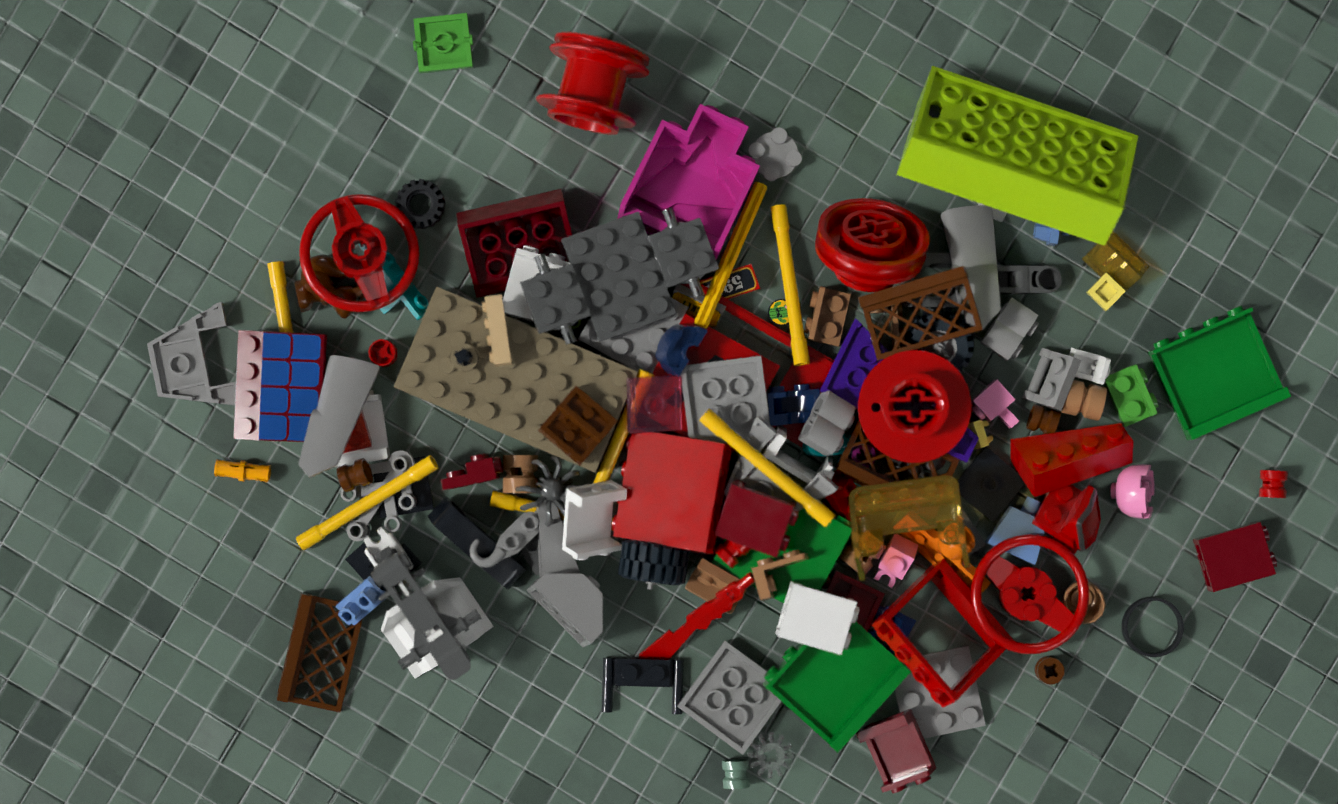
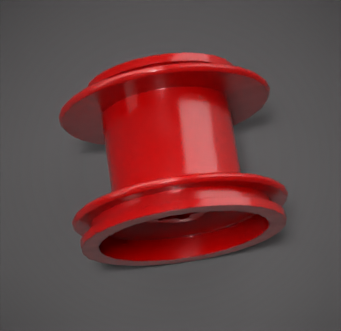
[536,32,650,135]

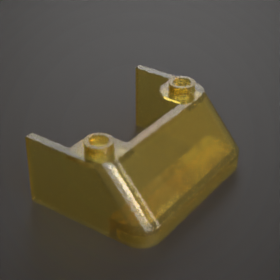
[849,475,970,581]

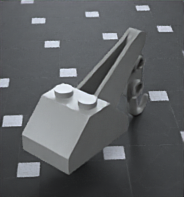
[470,501,603,647]

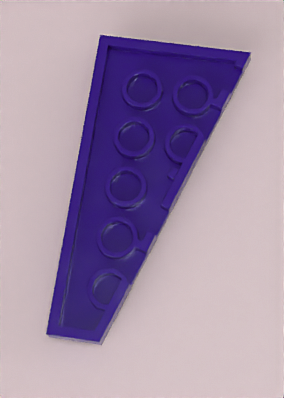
[820,318,979,463]

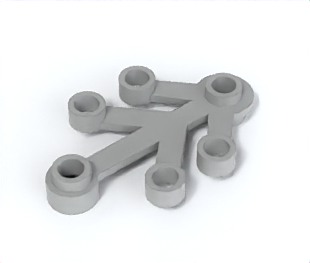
[340,450,417,541]

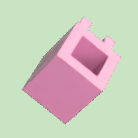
[971,379,1019,428]
[874,533,918,588]

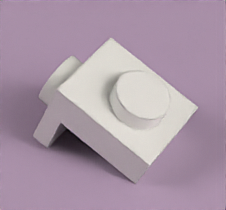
[1069,347,1111,385]

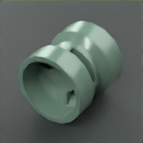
[722,759,750,789]

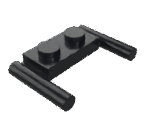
[601,657,684,714]

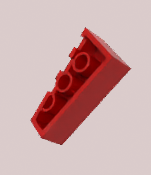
[1010,423,1134,497]

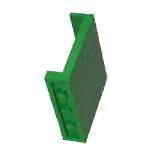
[1148,305,1291,440]
[712,508,856,604]
[763,622,911,753]

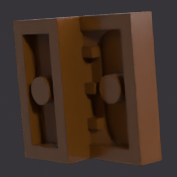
[538,386,618,466]

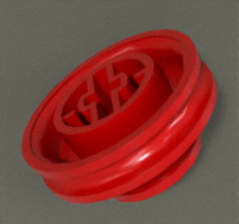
[815,198,930,292]
[858,350,971,463]

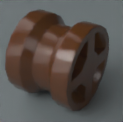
[1035,656,1064,685]

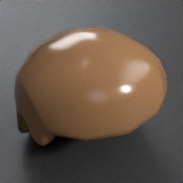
[1062,582,1106,624]

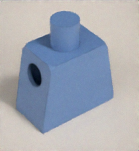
[985,496,1044,565]

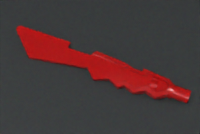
[639,572,755,659]

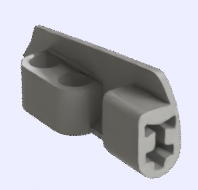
[941,205,1001,328]
[298,355,380,478]

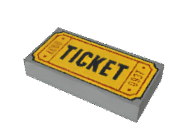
[671,284,726,329]

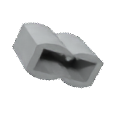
[980,297,1039,360]
[798,391,856,456]

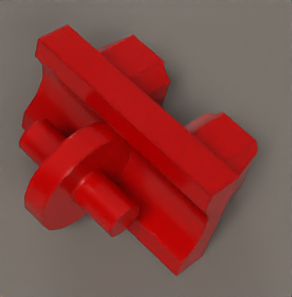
[823,473,870,527]

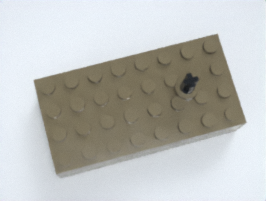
[394,286,638,473]

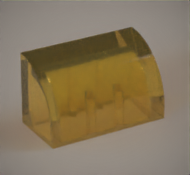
[1082,231,1150,291]

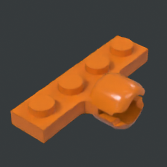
[893,510,991,592]

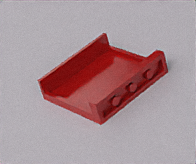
[612,429,732,554]

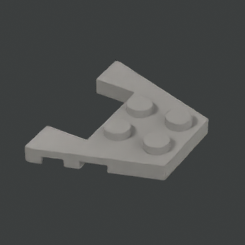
[147,302,236,405]
[724,415,839,511]

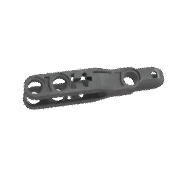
[902,253,1062,309]

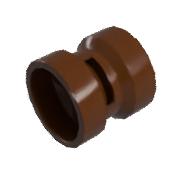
[1026,404,1061,434]
[337,458,373,492]

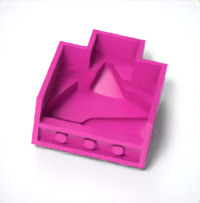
[617,104,760,260]

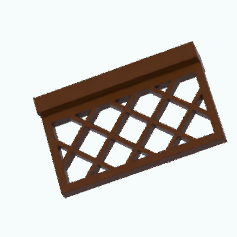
[858,266,983,361]
[833,419,959,519]
[276,592,362,713]

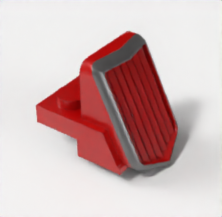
[1032,485,1101,554]

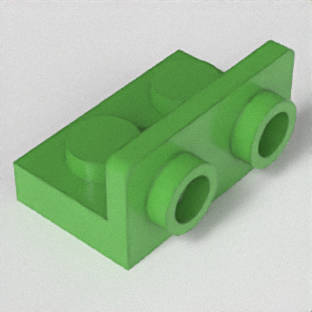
[1104,364,1159,427]

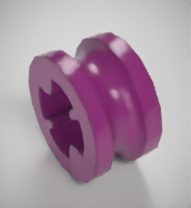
[851,444,876,468]

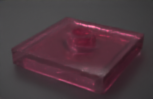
[627,375,682,433]

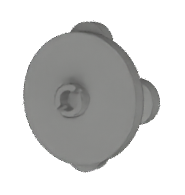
[748,128,802,181]

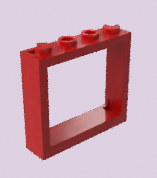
[871,558,1013,708]

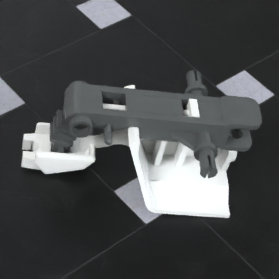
[364,526,494,680]

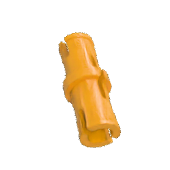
[214,459,271,482]

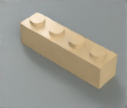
[482,295,511,367]

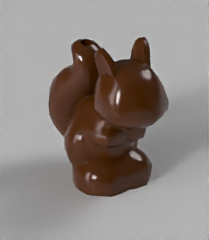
[295,254,365,319]

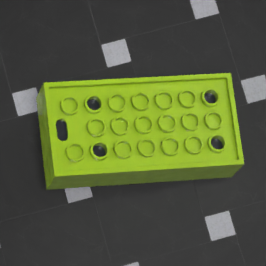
[896,66,1138,246]

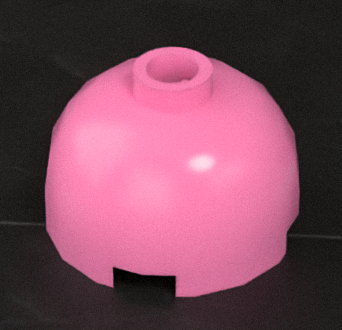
[1111,464,1155,519]

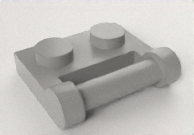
[1022,348,1081,411]

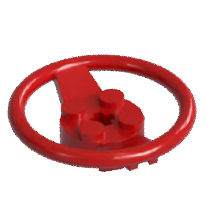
[299,194,420,312]
[971,534,1089,654]

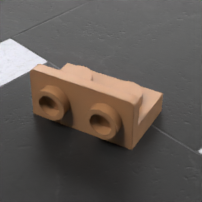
[804,286,851,347]
[685,558,747,614]

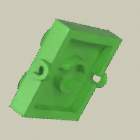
[413,13,473,74]

